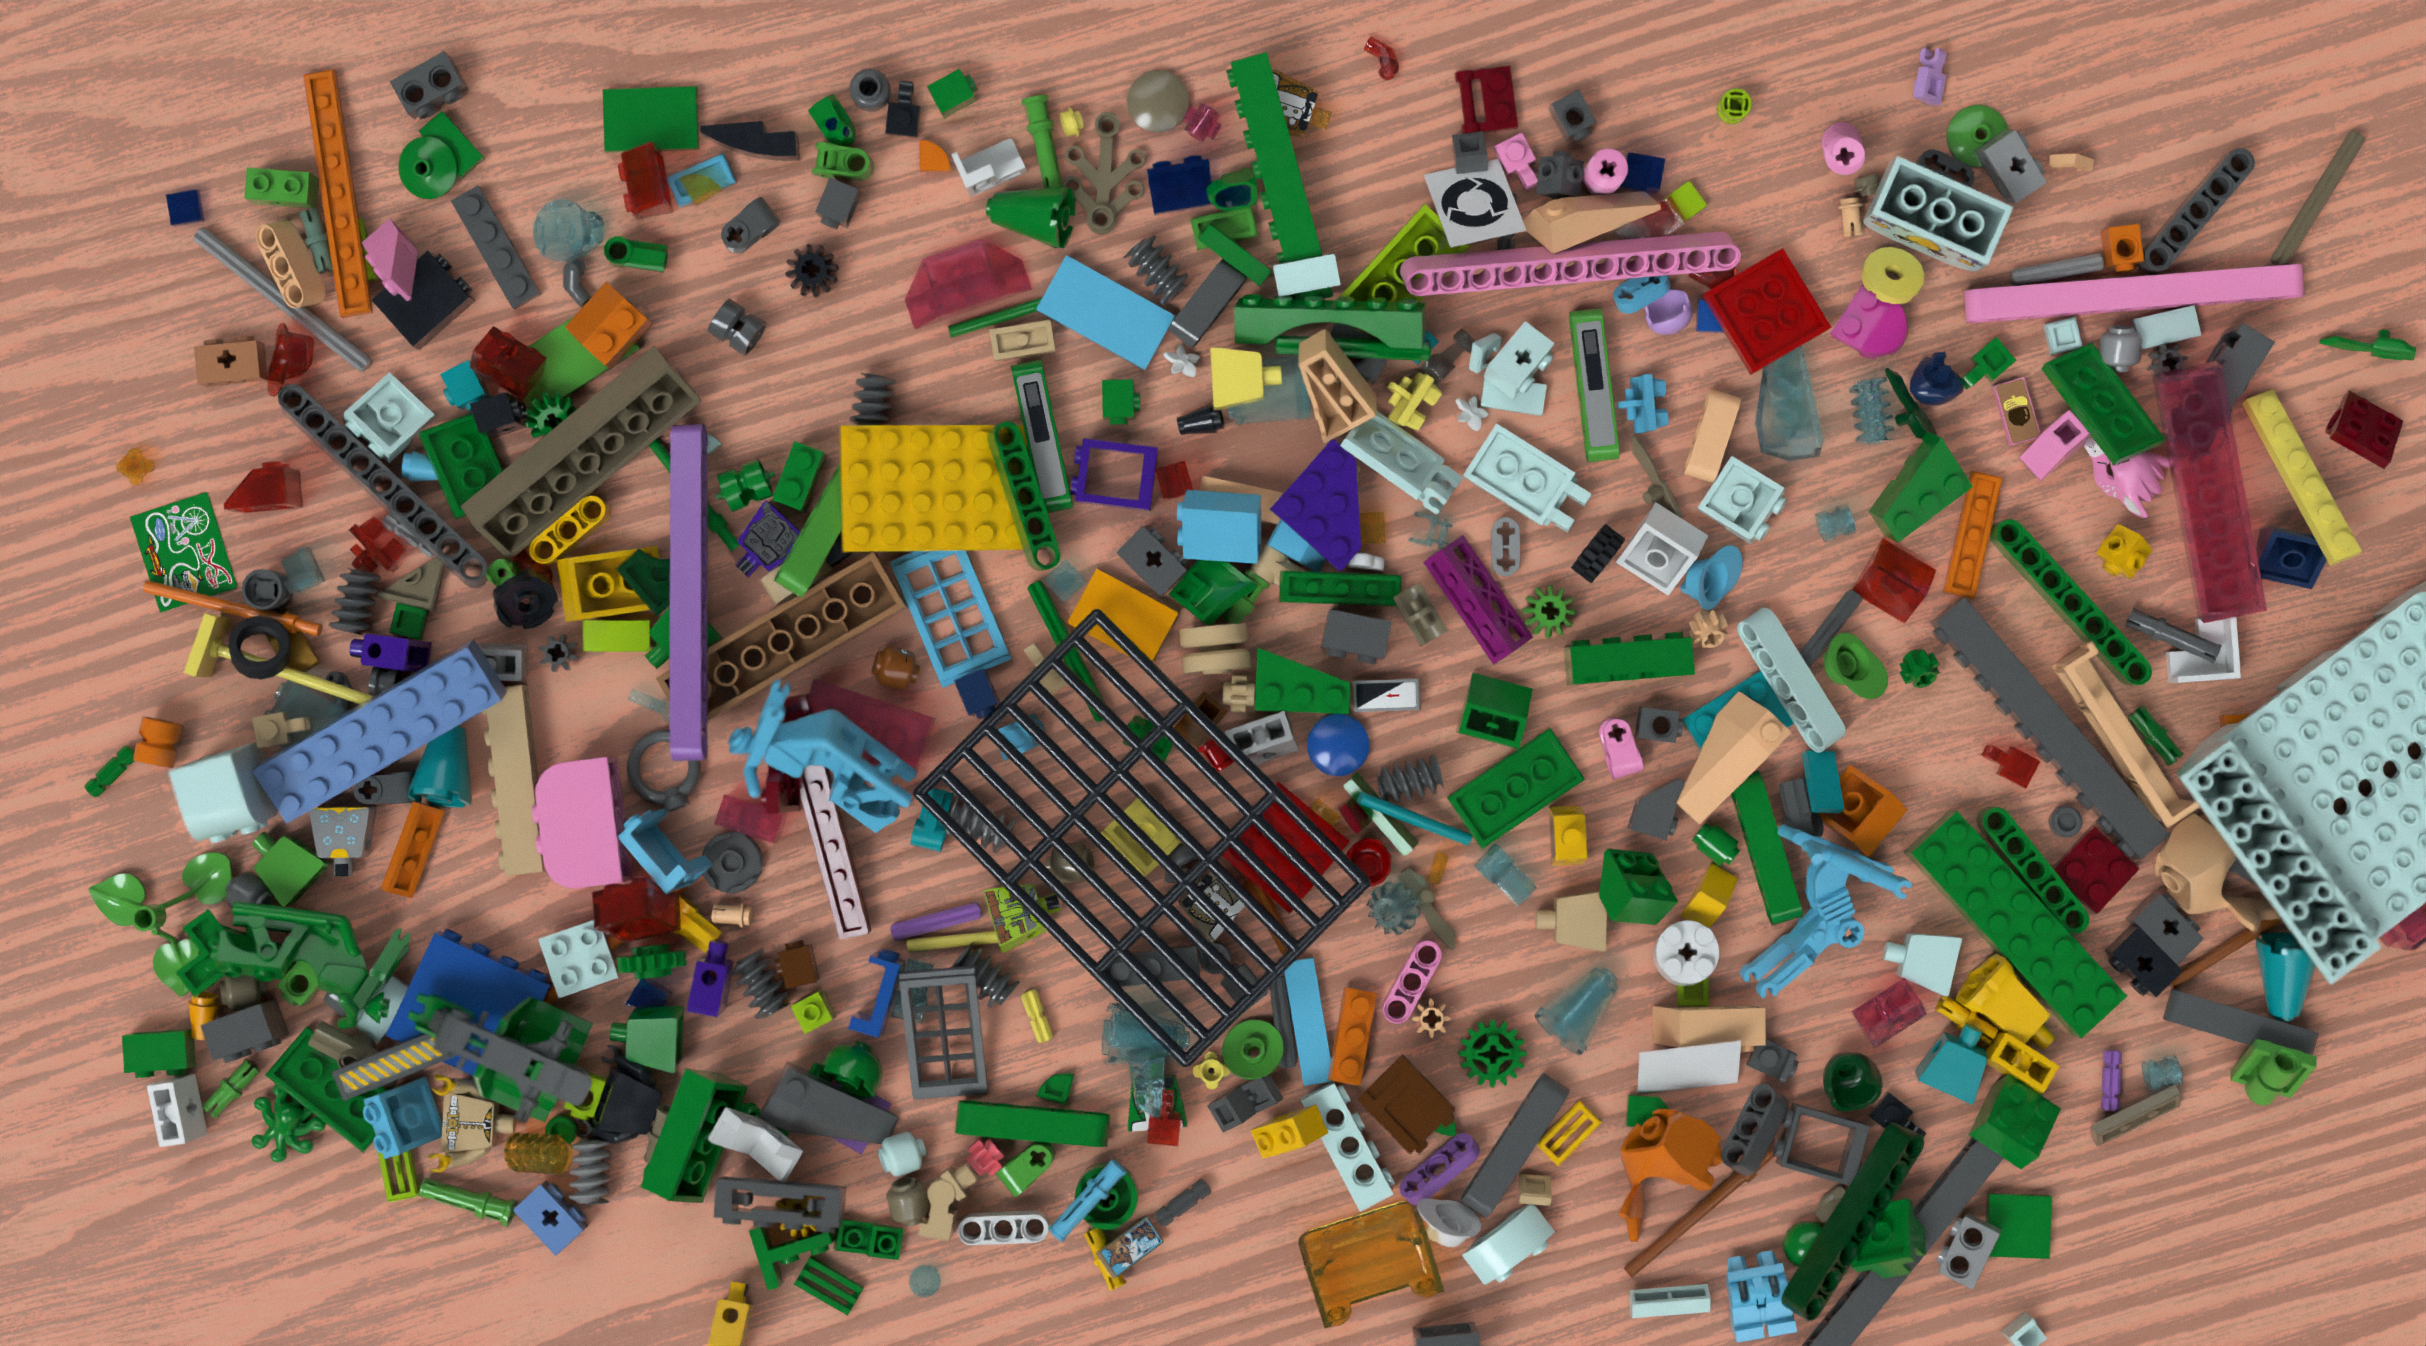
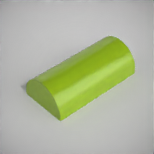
[1339,204,1470,303]

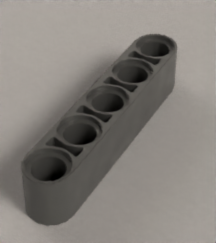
[2138,148,2255,274]
[2163,989,2319,1055]
[1460,1073,1570,1218]

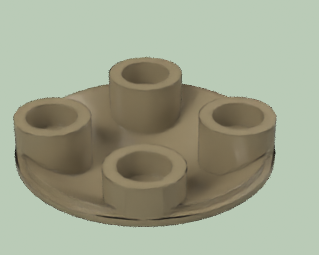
[1127,70,1189,132]

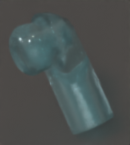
[572,211,604,258]

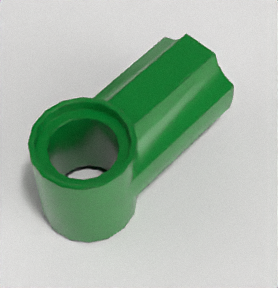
[604,236,668,273]

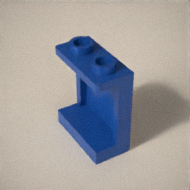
[848,949,905,1038]

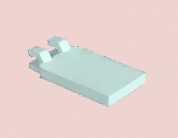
[1340,411,1463,514]
[1463,423,1592,533]

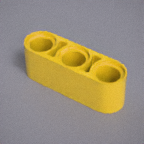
[529,496,611,565]

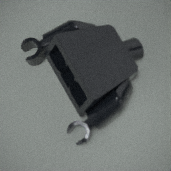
[576,1045,662,1144]

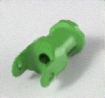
[485,559,522,586]
[1223,570,1270,624]

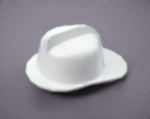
[1417,1198,1481,1248]

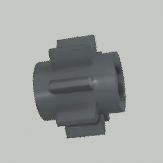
[2146,344,2188,383]
[539,634,579,672]

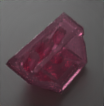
[905,239,1032,330]

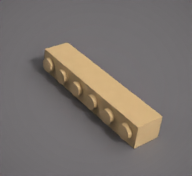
[482,685,546,876]

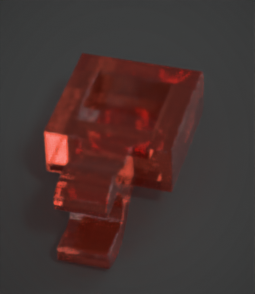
[1981,745,2040,789]
[1147,1089,1181,1146]

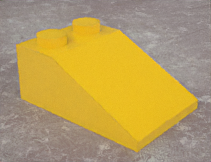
[556,546,659,622]

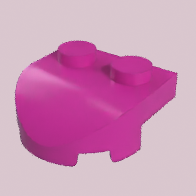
[1830,284,1908,359]

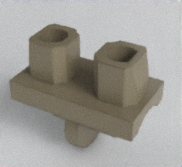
[1392,582,1448,647]

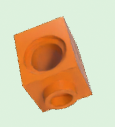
[2101,224,2144,273]

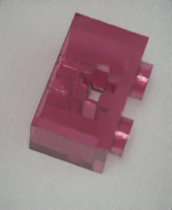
[714,794,788,843]
[1852,978,1927,1049]

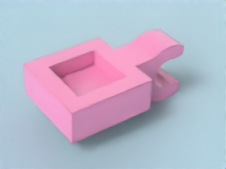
[1494,132,1538,191]

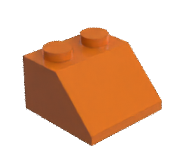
[565,281,653,370]
[1819,765,1908,858]

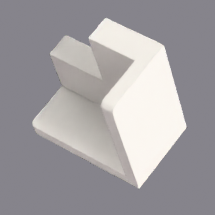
[951,138,1027,197]
[2166,616,2241,683]
[708,1107,803,1182]

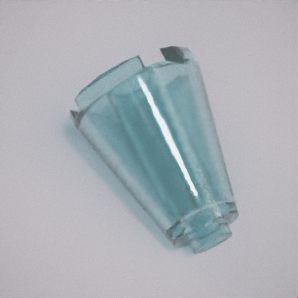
[1534,968,1618,1055]
[1102,1003,1190,1065]

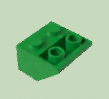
[1456,672,1533,749]
[1599,848,1678,925]

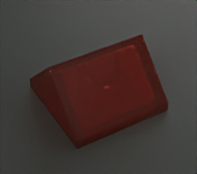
[1851,538,1936,624]

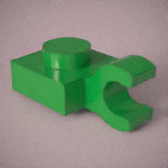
[1961,337,2017,390]

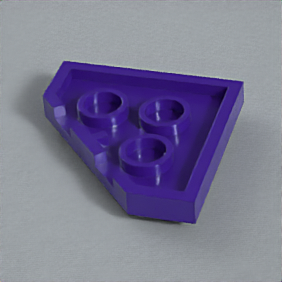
[1270,439,1361,572]

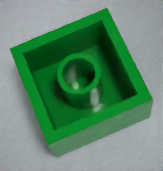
[1968,1074,2061,1170]

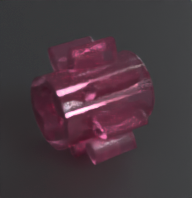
[1183,103,1221,142]

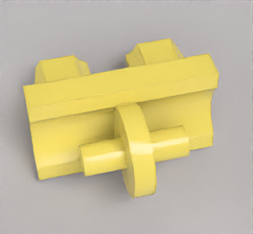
[1387,372,1442,430]

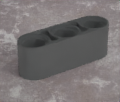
[1167,259,1247,349]
[1721,1084,1788,1176]

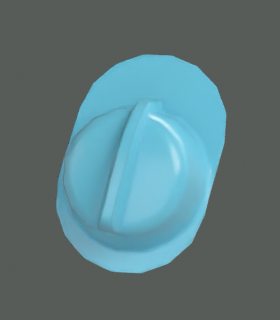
[1680,545,1743,610]

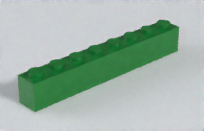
[1226,52,1333,300]

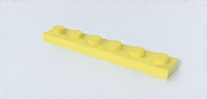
[2242,389,2362,566]

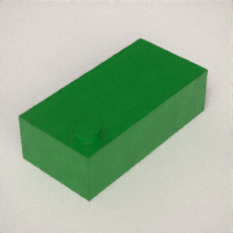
[640,1068,748,1203]

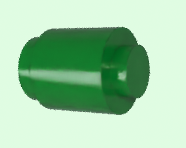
[1691,821,1740,866]

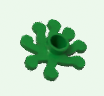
[251,1085,326,1162]

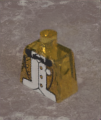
[1273,69,1332,138]

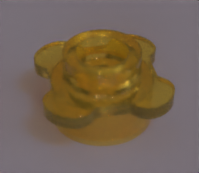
[116,448,155,485]

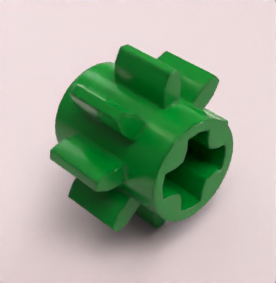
[1899,649,1940,688]

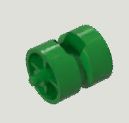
[715,458,775,512]

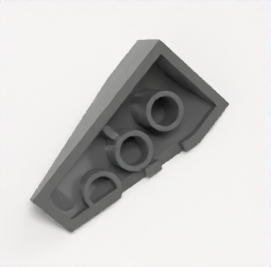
[758,1061,898,1144]

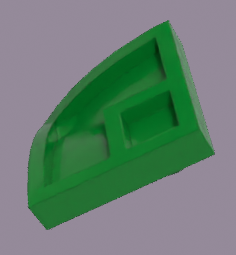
[1168,560,1258,626]

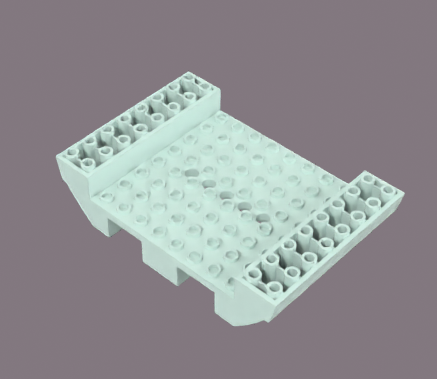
[2175,581,2426,985]

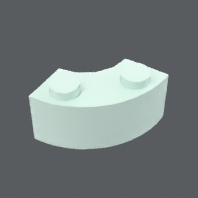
[1462,1204,1555,1285]

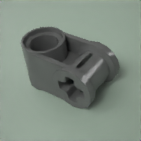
[721,197,781,253]
[354,771,415,804]

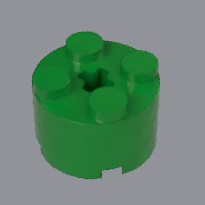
[1075,1162,1138,1230]

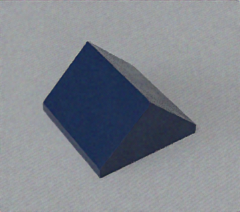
[2251,527,2327,589]

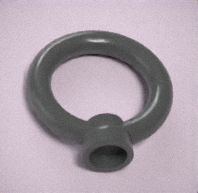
[627,730,701,812]

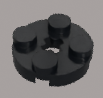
[493,569,558,629]

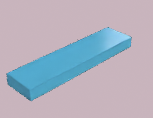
[1284,957,1331,1086]

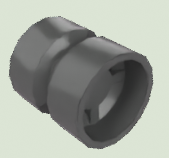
[708,298,767,356]
[242,569,294,611]

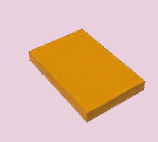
[1067,569,1179,662]

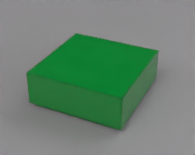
[389,602,429,640]

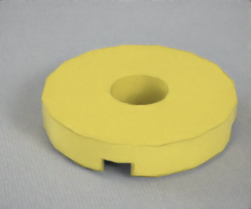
[1861,247,1925,304]

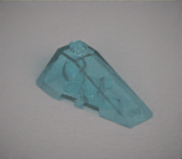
[1755,345,1824,461]

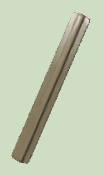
[2270,131,2365,266]

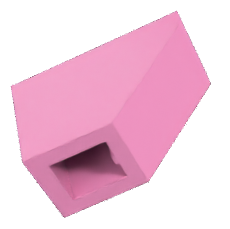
[2020,410,2090,481]

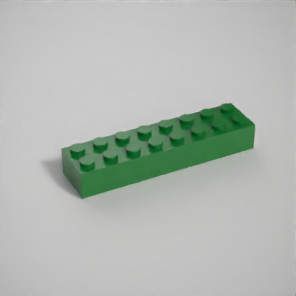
[1904,810,2127,1039]

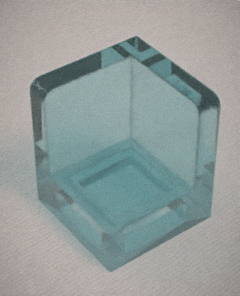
[281,546,326,595]

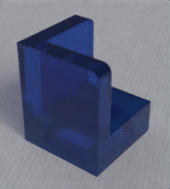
[1620,152,1666,194]
[625,978,673,1008]

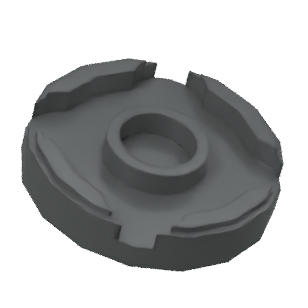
[702,831,763,894]

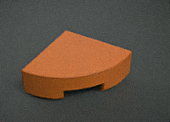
[919,140,951,172]

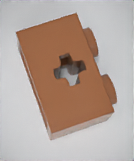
[194,336,268,387]

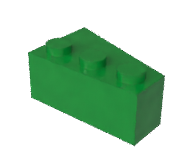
[1254,647,1350,714]

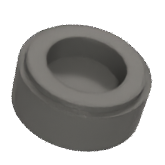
[2049,806,2082,838]

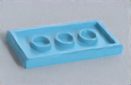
[1036,255,1175,370]

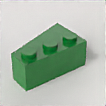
[1868,431,1973,543]

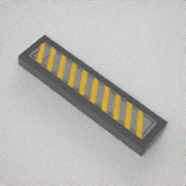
[332,1034,458,1101]

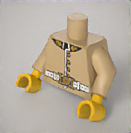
[427,1074,517,1173]

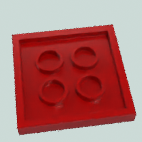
[1702,248,1832,375]
[1221,781,1350,914]

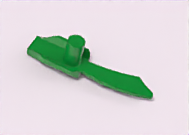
[2319,329,2416,361]

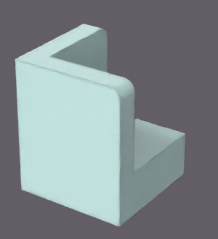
[2001,1312,2047,1346]

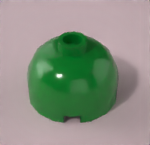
[818,1041,883,1098]

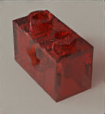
[470,326,547,400]

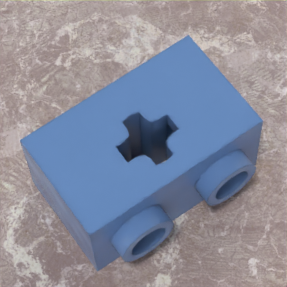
[513,1181,588,1256]

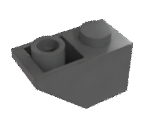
[1627,778,1685,841]

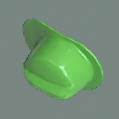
[1823,633,1888,699]

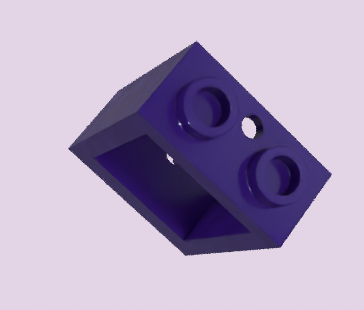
[1071,438,1158,512]

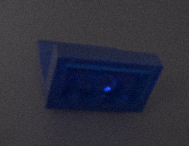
[1147,155,1213,216]

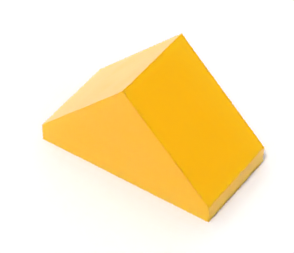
[1679,863,1738,928]

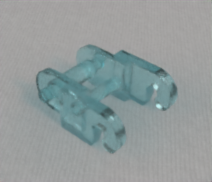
[1408,512,1453,549]

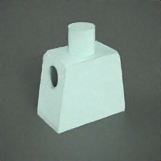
[1882,933,1962,997]

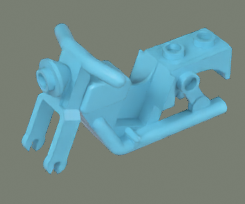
[728,679,917,833]

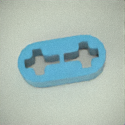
[1613,275,1671,314]

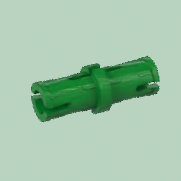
[2128,705,2184,766]

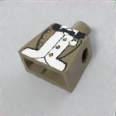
[1173,867,1245,943]

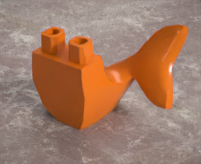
[1619,1109,1722,1242]

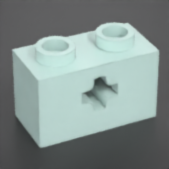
[1484,321,1555,399]

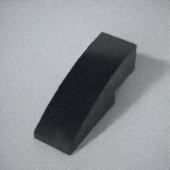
[700,121,800,161]

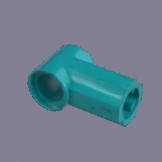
[910,788,954,853]

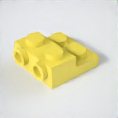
[1101,798,1181,877]

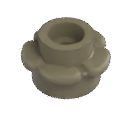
[1854,173,1881,197]

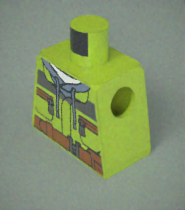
[983,884,1061,953]

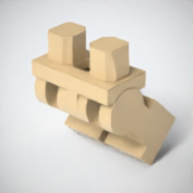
[918,1162,980,1241]

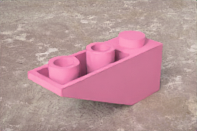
[362,218,418,302]

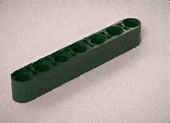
[1781,1122,1924,1321]

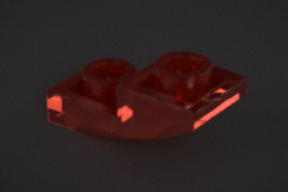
[1615,196,1688,258]

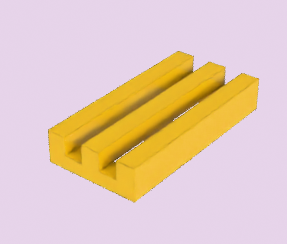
[1536,1100,1602,1166]

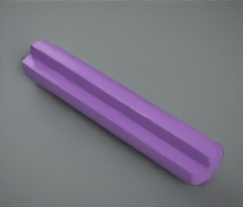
[890,902,982,941]

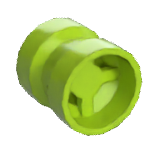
[1716,88,1752,125]

